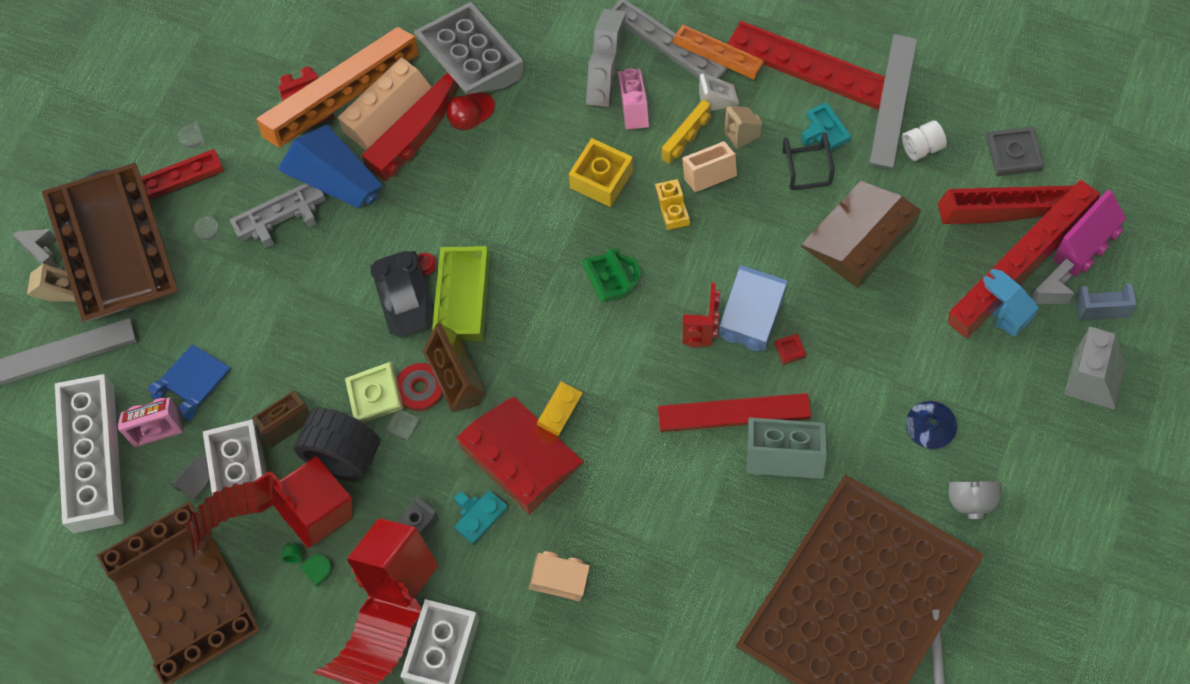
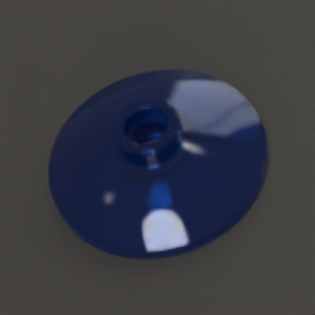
[906,401,957,449]

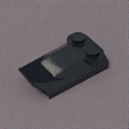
[370,251,434,338]

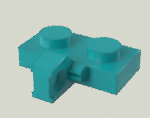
[800,102,852,150]
[453,490,508,546]

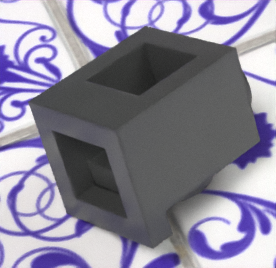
[397,496,439,539]

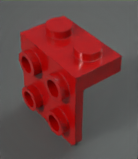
[682,282,720,348]

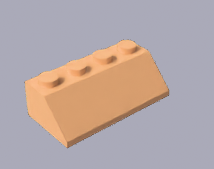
[338,57,432,150]

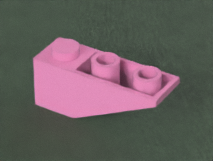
[618,68,649,130]

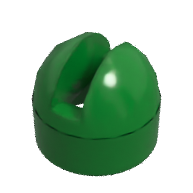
[281,542,303,564]

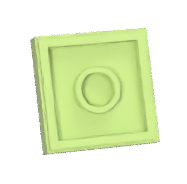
[345,362,403,423]

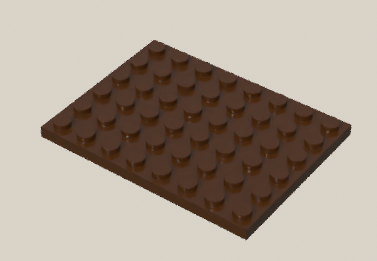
[736,474,984,684]

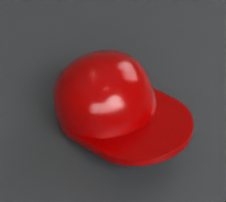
[447,92,495,130]

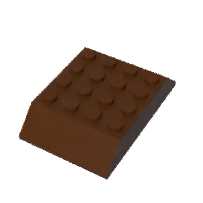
[42,163,178,323]

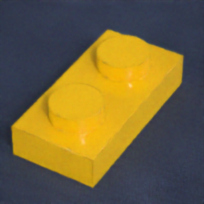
[537,381,583,437]

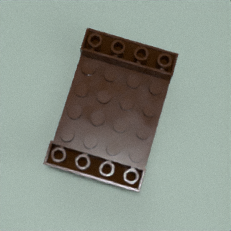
[97,501,260,684]

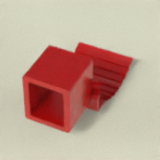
[187,457,352,557]
[312,518,438,684]

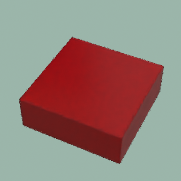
[774,333,807,365]

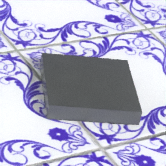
[986,126,1044,176]

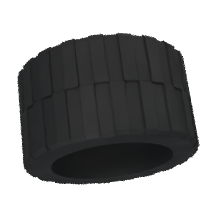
[293,408,381,482]

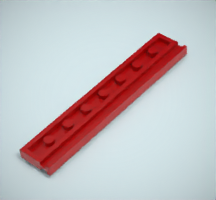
[727,20,885,110]

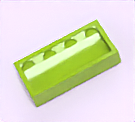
[432,246,491,342]

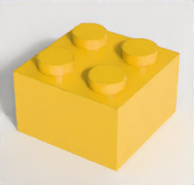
[568,138,634,207]

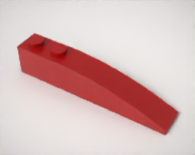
[362,72,459,182]
[937,185,1074,224]

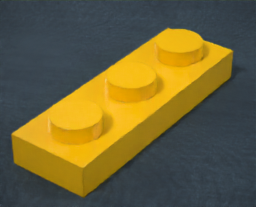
[662,99,711,164]

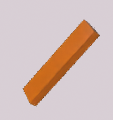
[672,25,764,79]

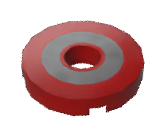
[397,363,444,411]

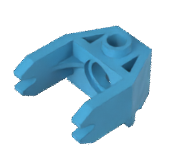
[983,269,1039,337]

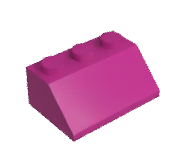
[1053,189,1126,277]

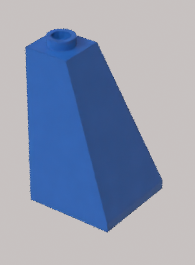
[278,125,382,208]

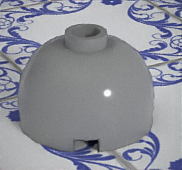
[948,481,1002,519]

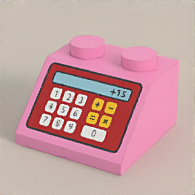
[118,397,183,448]

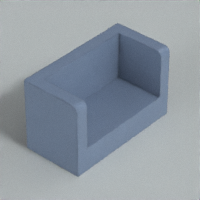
[1075,283,1137,321]

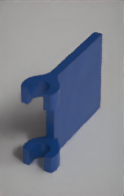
[147,344,231,421]

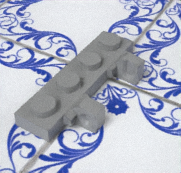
[229,183,326,249]

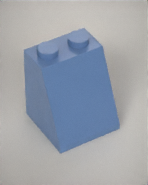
[719,265,788,352]

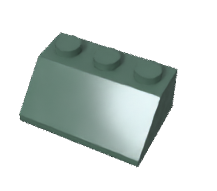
[746,418,827,479]

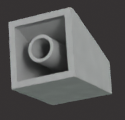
[1064,327,1126,410]

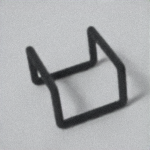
[782,132,835,190]

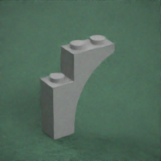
[586,9,626,107]

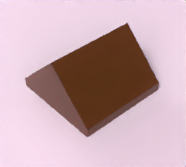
[251,390,310,447]

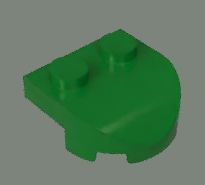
[582,248,641,303]

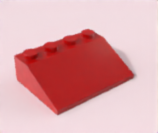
[456,396,583,515]

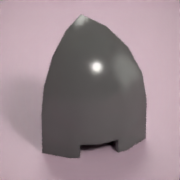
[169,453,209,500]

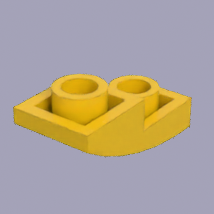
[655,179,690,230]

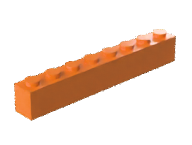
[256,27,419,148]

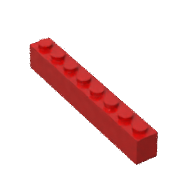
[948,179,1100,339]

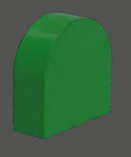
[299,555,332,587]

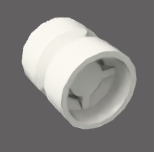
[902,120,947,161]

